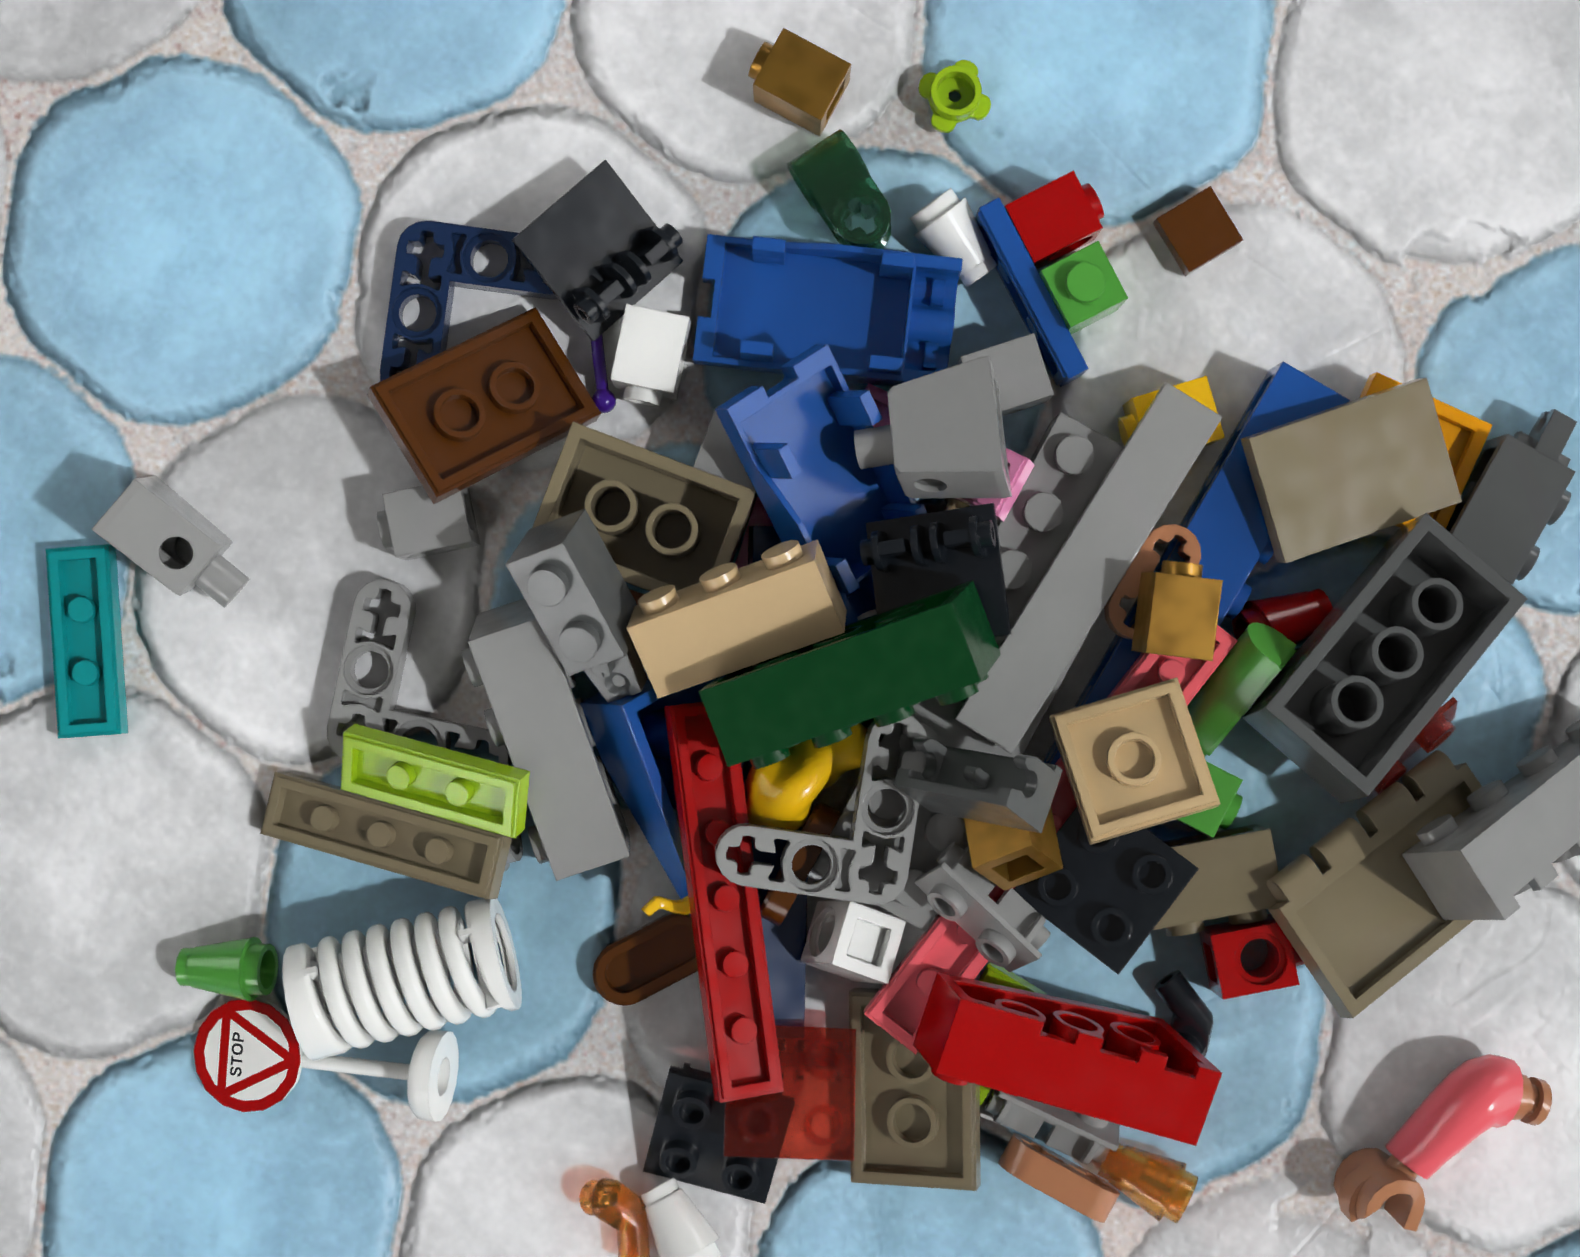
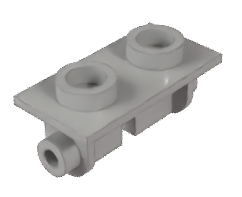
[914,842,1051,972]
[984,1089,1120,1165]

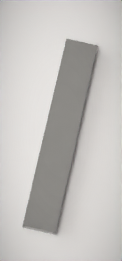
[954,382,1223,754]

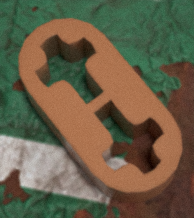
[1104,524,1201,639]
[998,1133,1120,1223]

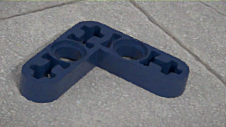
[380,221,558,382]

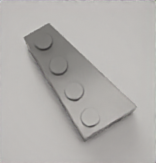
[462,599,630,881]
[1402,720,1580,920]

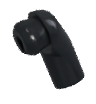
[1154,970,1213,1057]

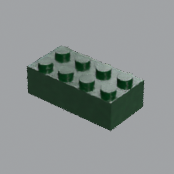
[699,580,1001,769]

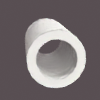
[282,898,522,1061]

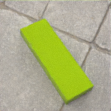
[341,724,530,839]

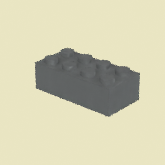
[1242,513,1527,803]

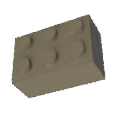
[532,422,757,591]

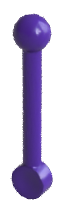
[590,335,616,413]

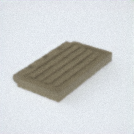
[1267,750,1482,1018]

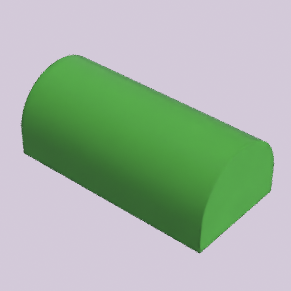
[1187,623,1297,757]

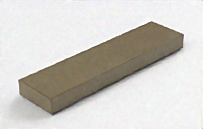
[260,772,512,900]

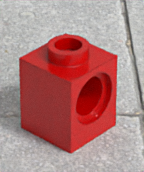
[1004,170,1104,269]
[1199,914,1304,1000]

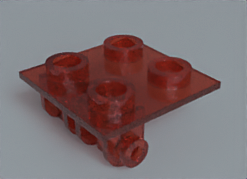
[723,1025,856,1161]

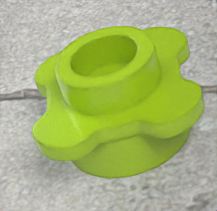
[918,60,991,133]

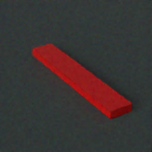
[664,702,784,1103]

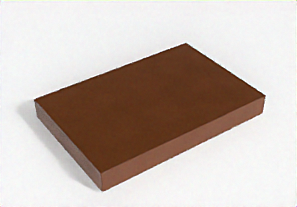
[367,307,601,504]

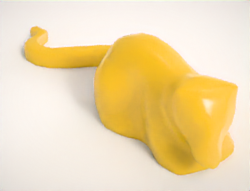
[641,723,868,917]

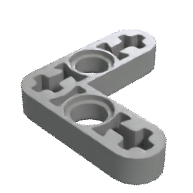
[327,579,512,766]
[715,716,927,905]

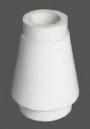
[910,188,997,287]
[641,1178,722,1257]

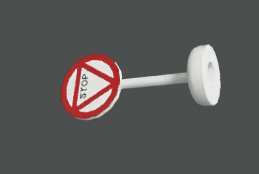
[194,998,459,1122]

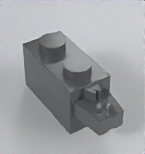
[1446,409,1577,584]
[505,508,648,703]

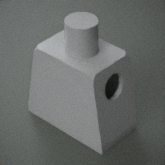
[854,356,1012,498]
[92,476,250,608]

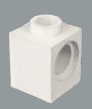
[610,304,692,407]
[800,901,906,984]

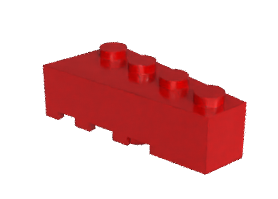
[913,972,1222,1146]

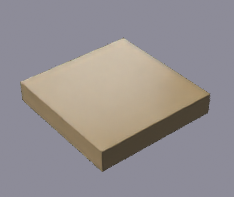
[1049,678,1220,845]

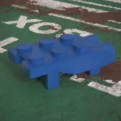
[693,234,963,387]
[715,344,927,625]

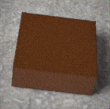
[1153,186,1243,276]

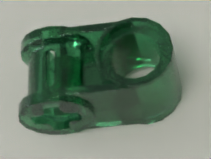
[786,129,891,249]

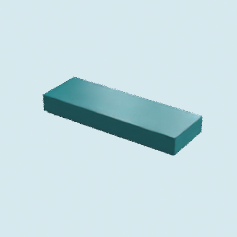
[46,544,128,739]

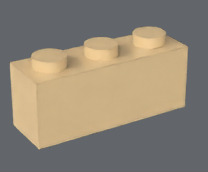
[627,540,847,699]

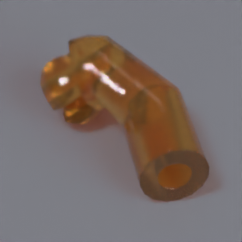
[579,1178,650,1257]

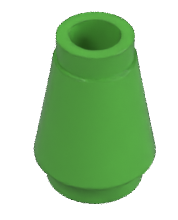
[175,937,278,1001]

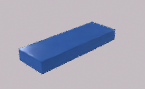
[975,198,1089,388]

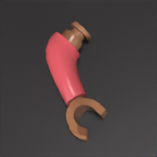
[1333,1054,1552,1232]

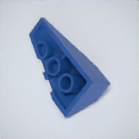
[580,671,743,916]

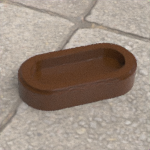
[760,802,841,927]
[593,912,698,1006]

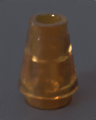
[1097,1143,1198,1223]

